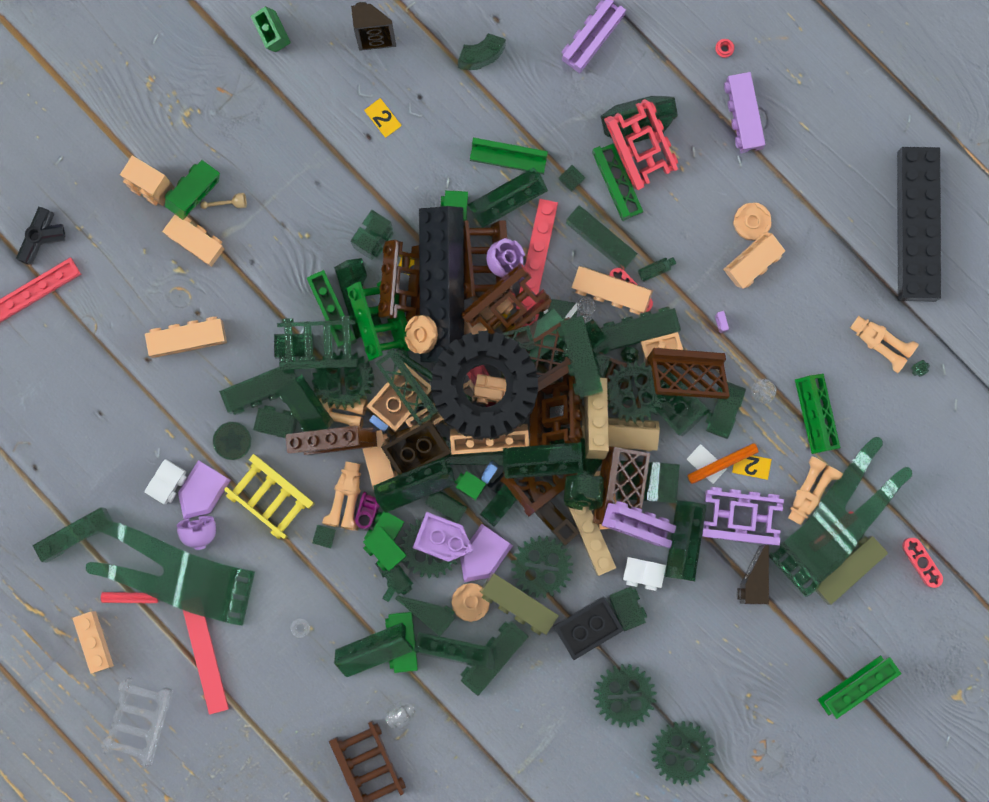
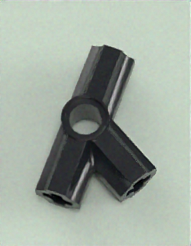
[16,206,66,266]

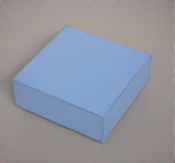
[370,415,390,433]
[481,460,498,484]

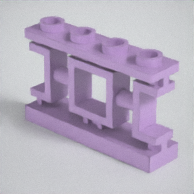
[700,487,784,546]

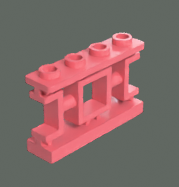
[604,99,678,190]

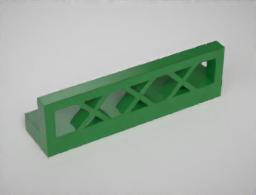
[470,137,548,175]
[592,143,643,221]
[795,374,841,454]

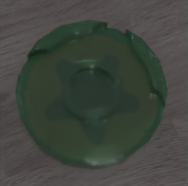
[213,422,252,460]

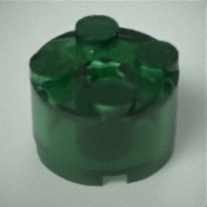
[564,471,604,510]

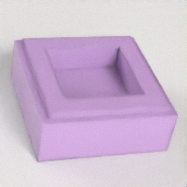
[715,311,729,333]

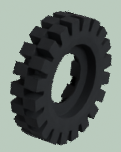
[431,331,538,440]

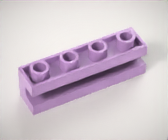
[562,0,626,73]
[724,72,766,153]
[602,501,676,548]

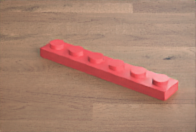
[516,199,558,311]

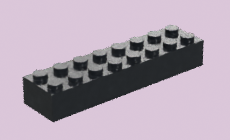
[897,147,941,302]
[419,206,464,362]

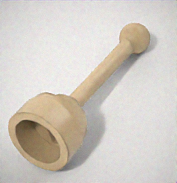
[200,193,247,209]

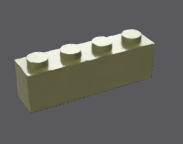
[812,536,888,605]
[480,572,559,635]

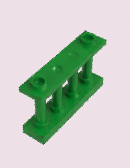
[347,281,411,361]
[817,655,902,719]

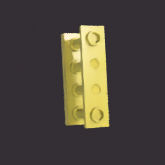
[224,454,315,539]

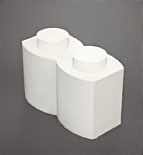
[144,459,187,504]
[623,557,666,591]

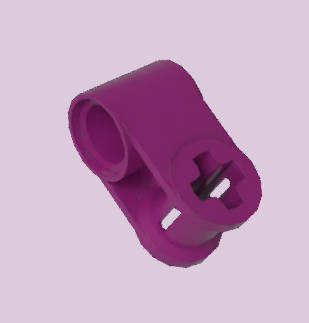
[355,491,382,530]

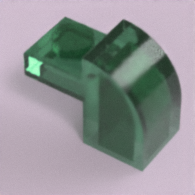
[480,484,517,527]

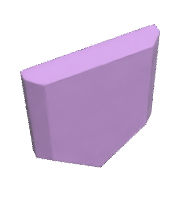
[178,460,231,519]
[413,512,474,562]
[460,524,513,582]

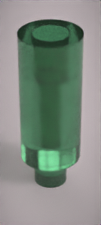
[638,257,676,282]

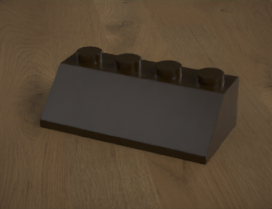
[351,2,396,51]

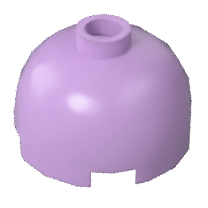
[486,238,525,277]
[177,516,216,550]

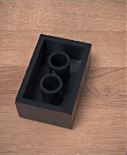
[553,596,624,660]

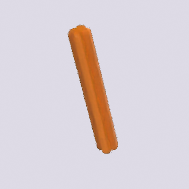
[687,443,759,484]

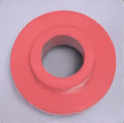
[715,39,734,58]

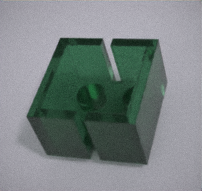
[351,210,394,260]

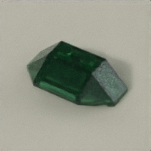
[600,96,678,145]

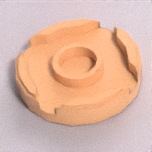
[733,203,772,241]
[405,315,438,354]
[451,583,490,622]

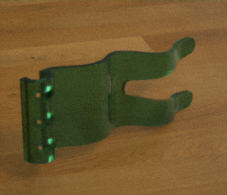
[769,437,912,597]
[86,519,255,626]

